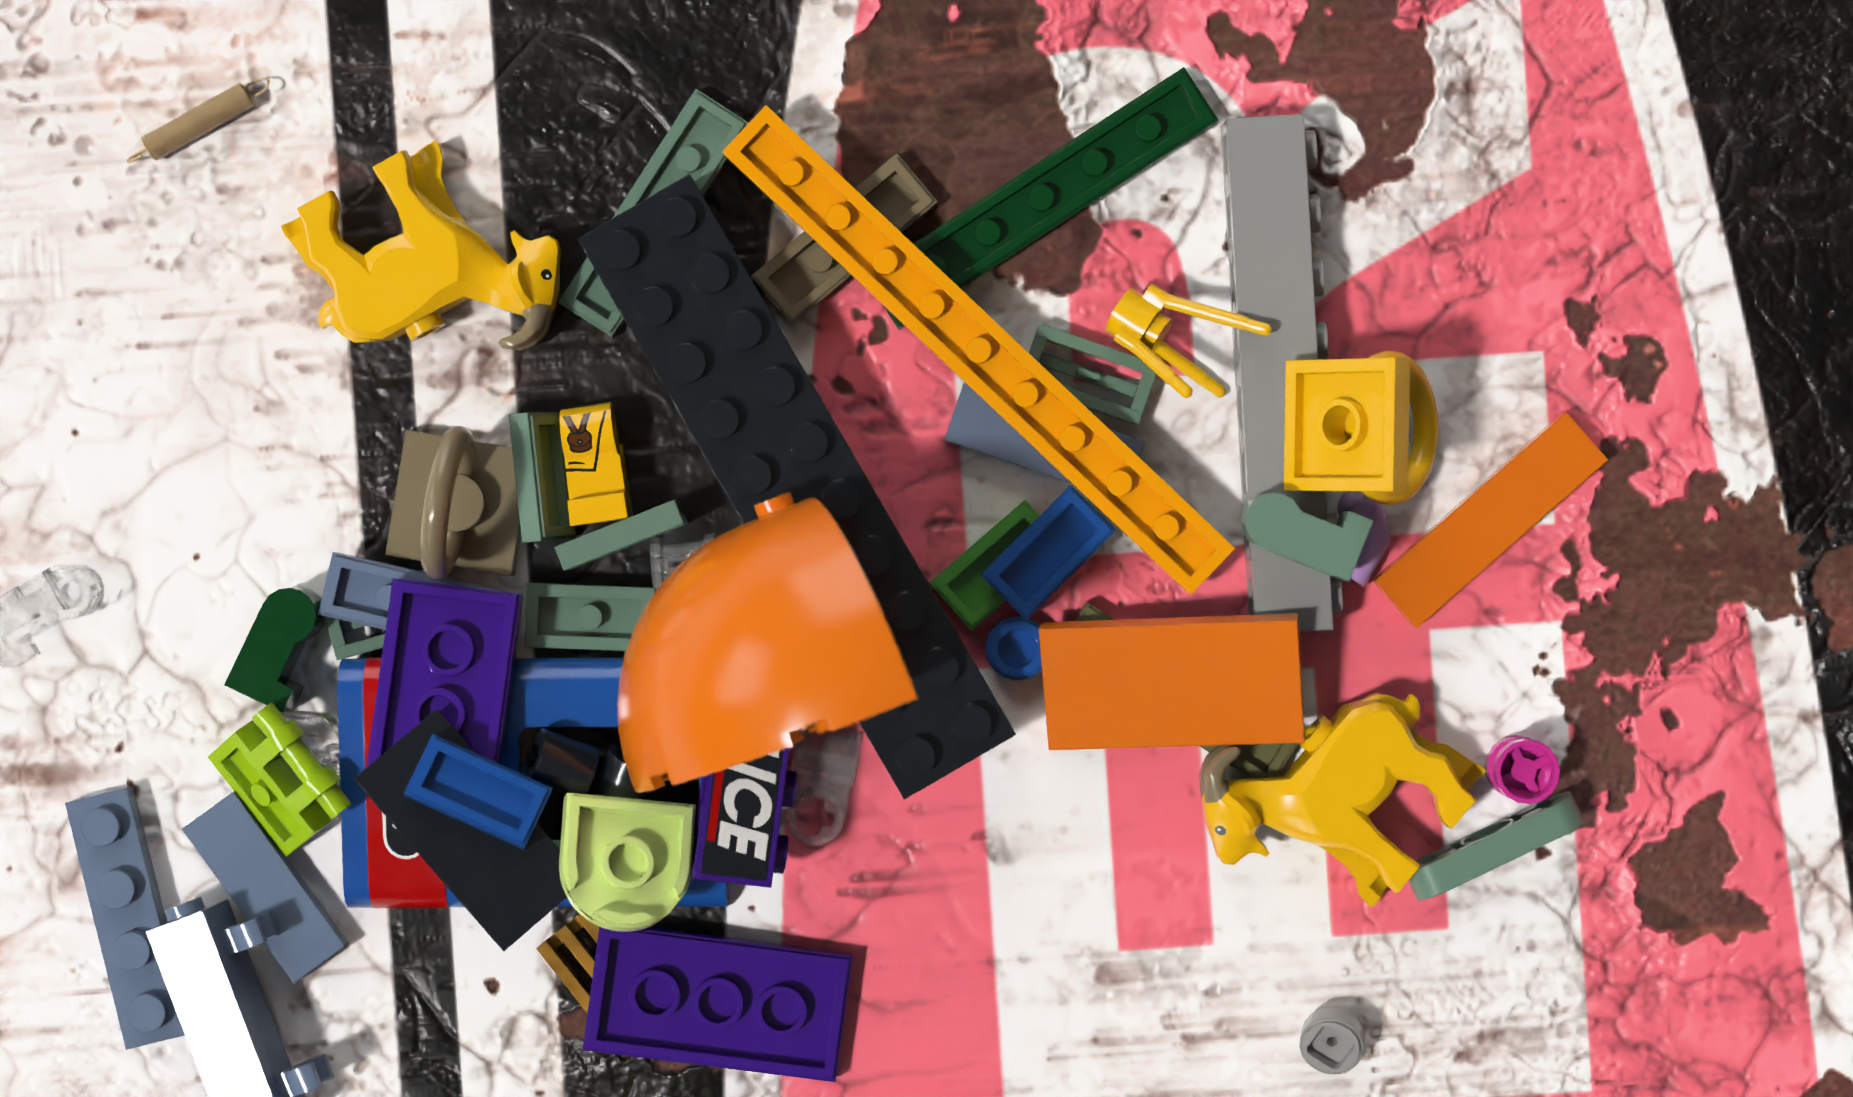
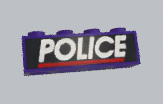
[691,730,803,888]

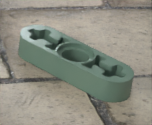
[1408,791,1585,901]

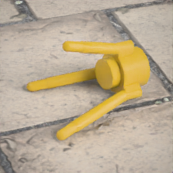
[1105,284,1272,398]

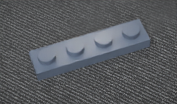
[65,786,185,1050]

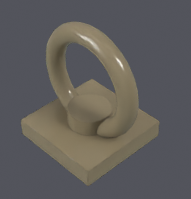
[385,426,521,580]

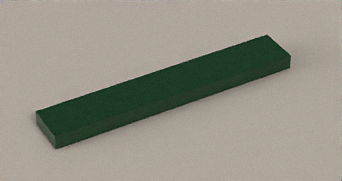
[882,67,1219,330]

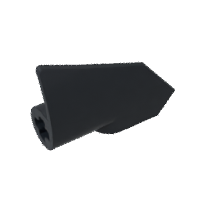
[520,728,697,840]

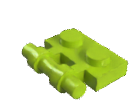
[208,702,352,857]

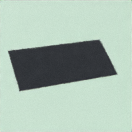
[354,709,567,952]

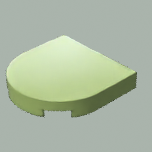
[559,792,696,932]

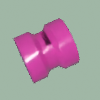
[1484,735,1560,804]

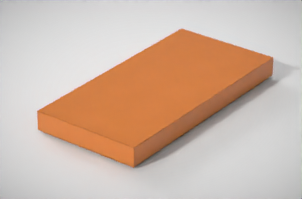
[1039,613,1305,750]

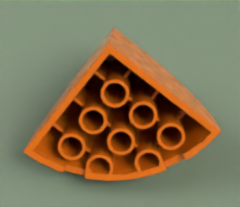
[617,492,918,792]

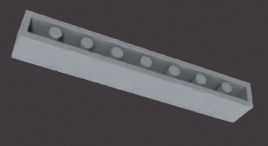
[1221,114,1343,632]

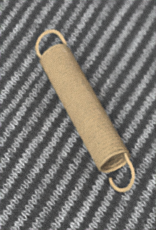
[127,78,270,163]

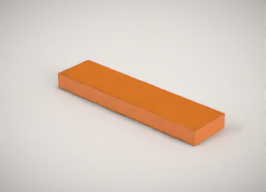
[1372,412,1608,628]

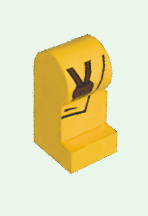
[559,402,633,526]

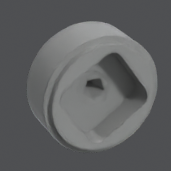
[1299,1007,1365,1074]

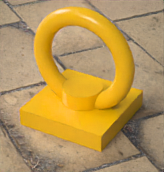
[1284,351,1439,505]

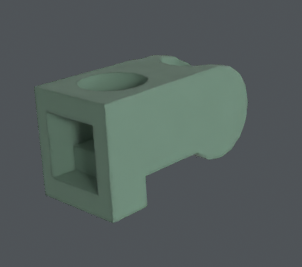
[1240,492,1374,581]

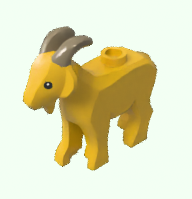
[281,140,561,351]
[1199,693,1487,908]

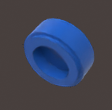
[985,616,1042,680]

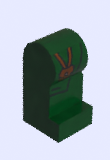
[224,587,325,712]

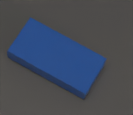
[980,485,1116,620]
[404,734,552,850]

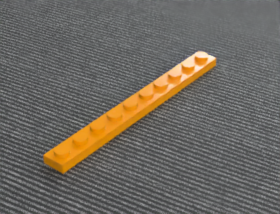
[722,105,1235,595]

